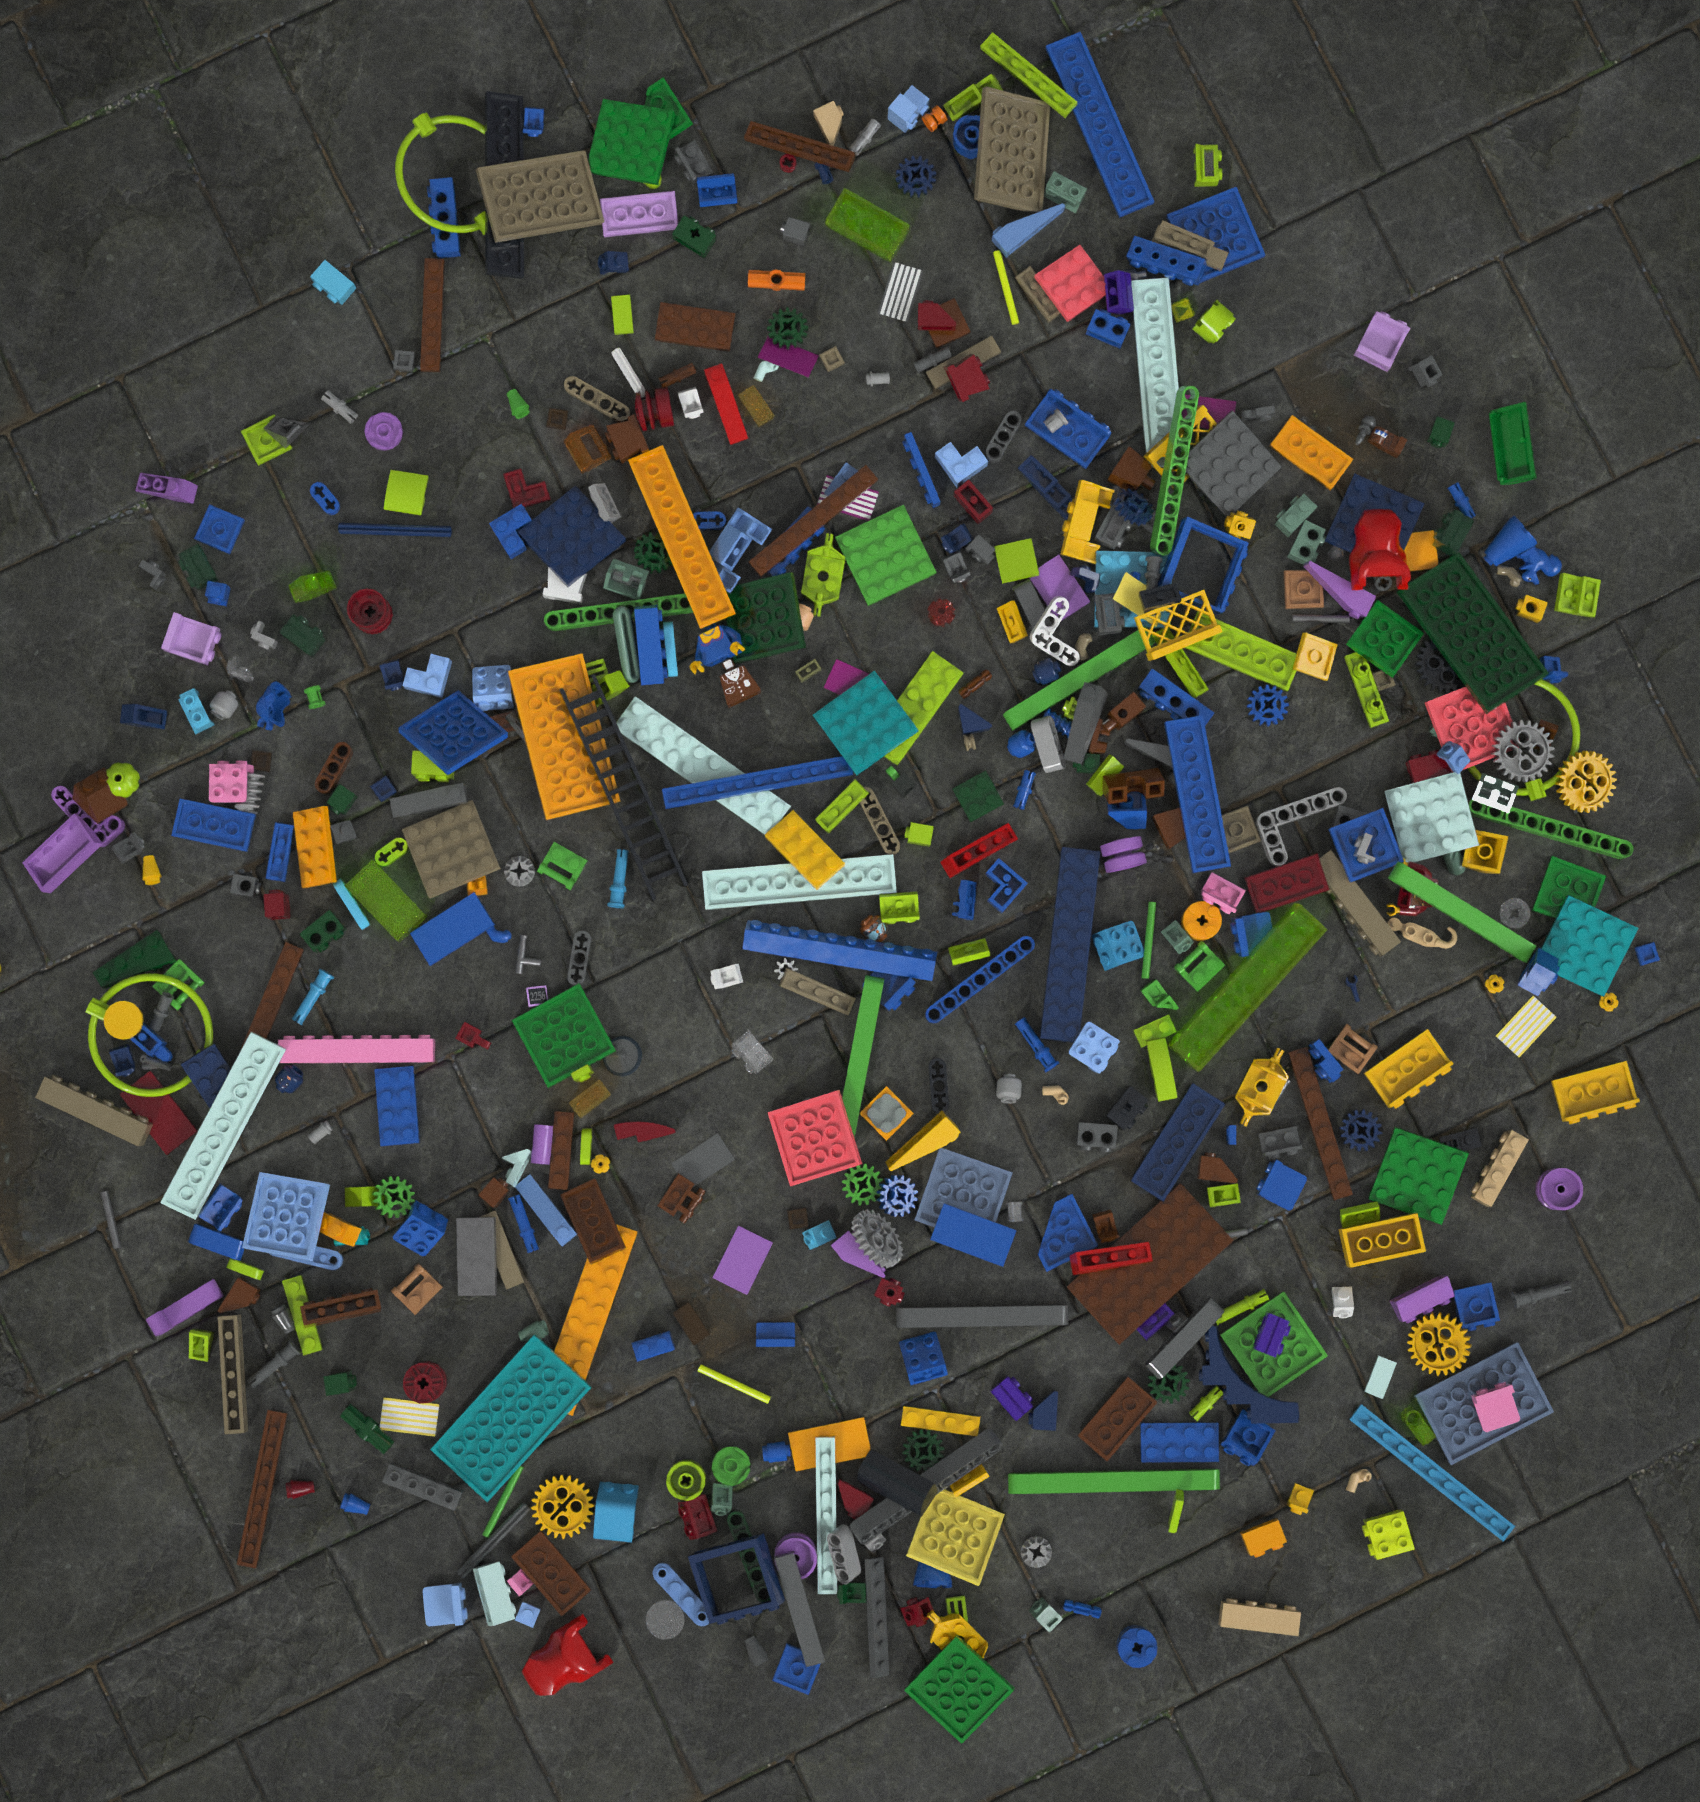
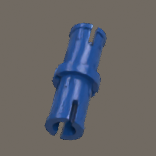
[1448,482,1476,521]
[1013,770,1036,810]

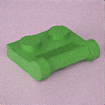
[537,842,588,890]
[1174,941,1225,992]
[152,959,205,1010]

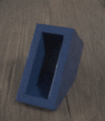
[120,704,167,729]
[1028,1390,1058,1431]

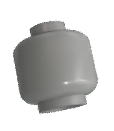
[209,690,238,720]
[996,1074,1022,1104]

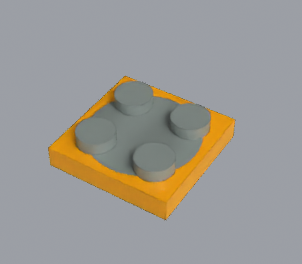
[859,1086,914,1141]

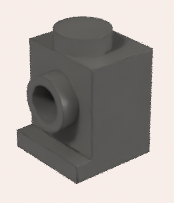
[1409,355,1442,388]
[965,534,995,565]

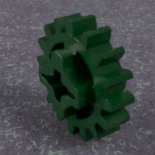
[767,307,808,350]
[634,532,672,574]
[1147,1364,1190,1404]
[902,1429,944,1471]

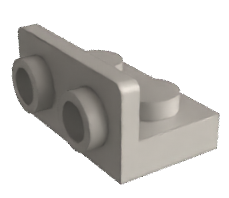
[588,483,621,523]

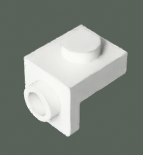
[677,387,703,419]
[710,964,743,989]
[1332,1287,1354,1318]

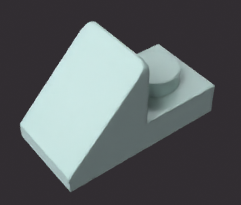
[502,1149,532,1187]

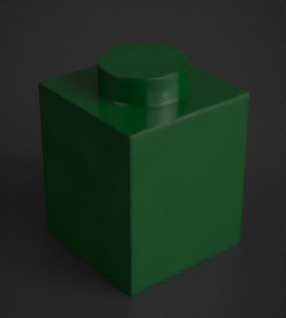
[1427,416,1455,448]
[327,784,358,815]

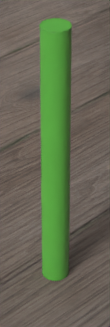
[1141,902,1156,979]
[482,1466,524,1538]

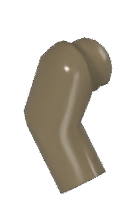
[1496,565,1522,587]
[1075,633,1092,662]

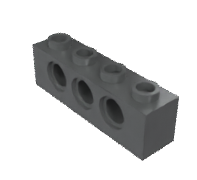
[382,1462,464,1511]

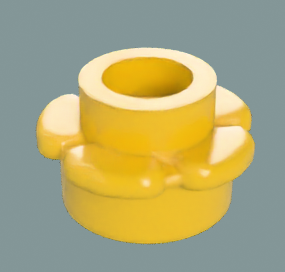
[1485,974,1504,993]
[1599,993,1618,1011]
[591,1154,610,1174]

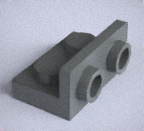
[674,140,713,185]
[1258,1126,1303,1159]

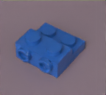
[1308,1039,1344,1083]
[1453,1282,1500,1331]
[1220,1410,1275,1466]

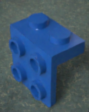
[1230,912,1275,957]
[863,971,916,1011]
[1256,1160,1307,1211]
[393,1200,448,1256]

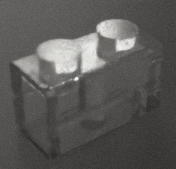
[731,1030,774,1075]

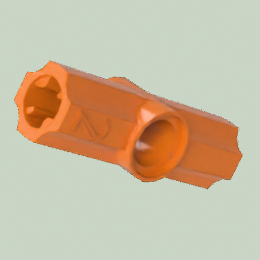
[748,269,805,291]

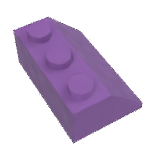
[1389,1275,1454,1324]

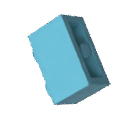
[310,260,356,305]

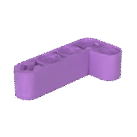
[51,786,125,847]
[146,1279,224,1337]

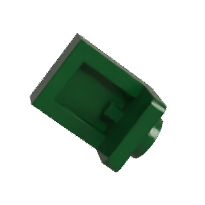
[837,1582,867,1604]

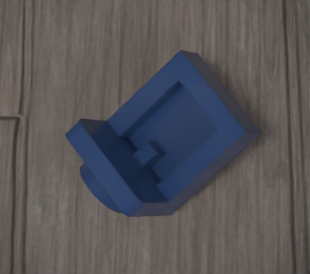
[598,251,629,275]
[941,524,974,553]
[1070,565,1100,593]
[380,659,404,691]
[109,1044,136,1077]

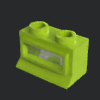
[1193,144,1222,187]

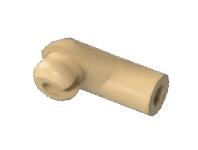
[1042,1085,1069,1105]
[1346,1469,1372,1493]

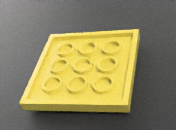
[906,1489,1005,1586]

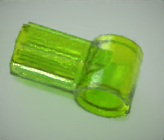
[1401,1408,1436,1446]

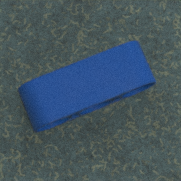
[188,1224,245,1261]

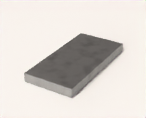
[456,1217,497,1296]

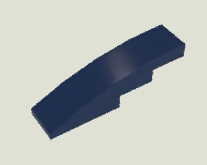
[1018,455,1072,520]

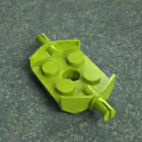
[801,533,845,617]

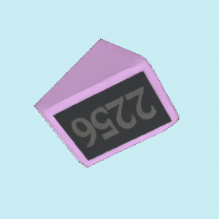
[526,985,548,1007]

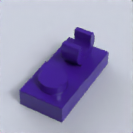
[1137,1304,1174,1341]

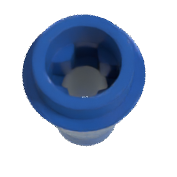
[340,1493,370,1515]

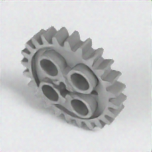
[1491,720,1555,782]
[851,1209,904,1268]

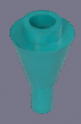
[334,1226,370,1247]

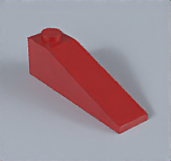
[704,364,748,445]
[940,823,1018,878]
[1069,1242,1153,1275]

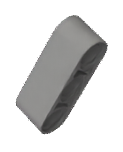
[1031,716,1066,773]
[827,1524,861,1584]

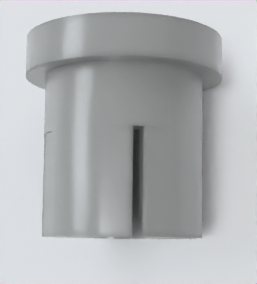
[1043,409,1068,434]

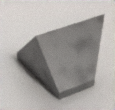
[264,415,311,449]

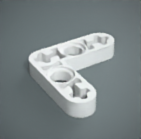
[1030,596,1079,666]

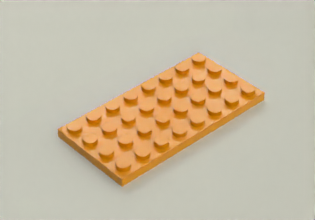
[508,654,621,820]

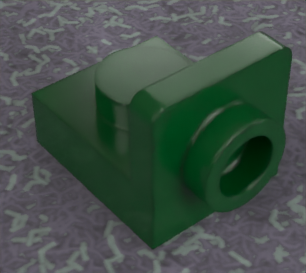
[1072,753,1100,774]

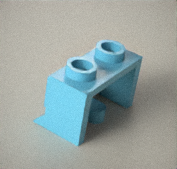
[178,688,214,735]

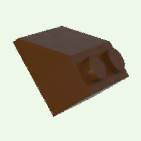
[72,767,128,824]

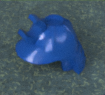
[256,681,292,731]

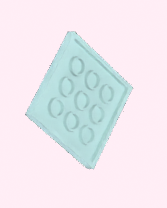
[1384,772,1479,863]

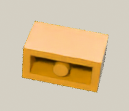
[319,1212,362,1247]
[1240,1518,1287,1558]

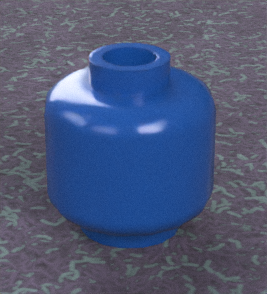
[1007,730,1036,758]

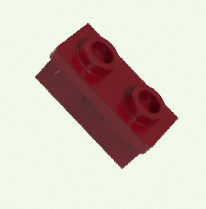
[678,1494,717,1540]

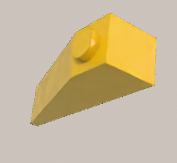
[885,1111,961,1171]

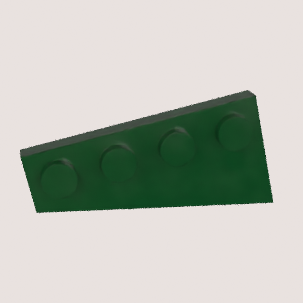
[93,930,177,989]

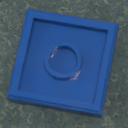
[194,504,245,555]
[772,1643,821,1695]

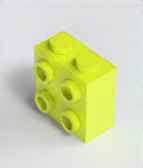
[1362,1509,1414,1560]

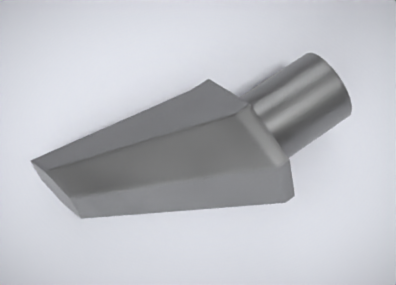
[1116,269,1147,281]

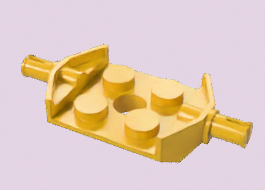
[1235,1048,1289,1127]
[927,1610,988,1658]

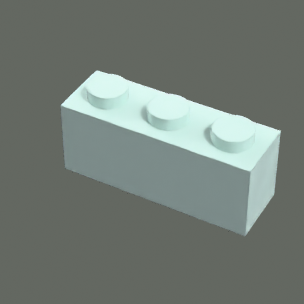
[473,1562,516,1626]

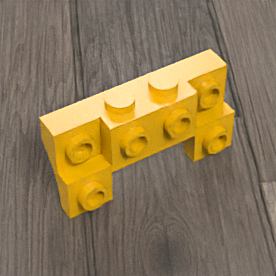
[1060,480,1115,564]

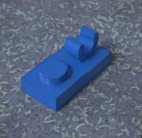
[952,880,977,920]

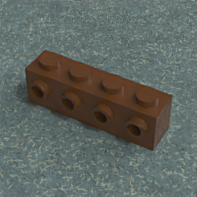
[300,1288,381,1328]

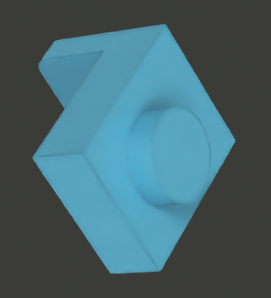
[802,1220,837,1250]

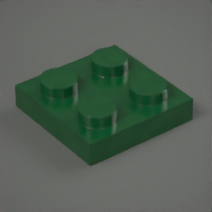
[952,771,1004,823]

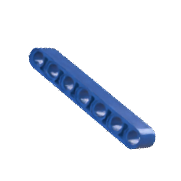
[925,936,1035,1024]

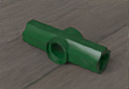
[340,1403,395,1455]

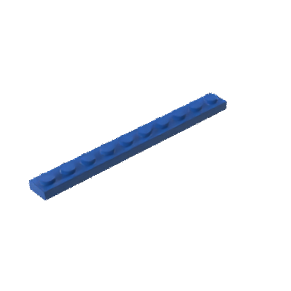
[662,756,853,809]

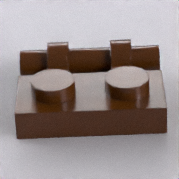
[658,1173,706,1224]

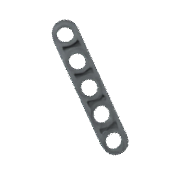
[1145,1297,1224,1379]

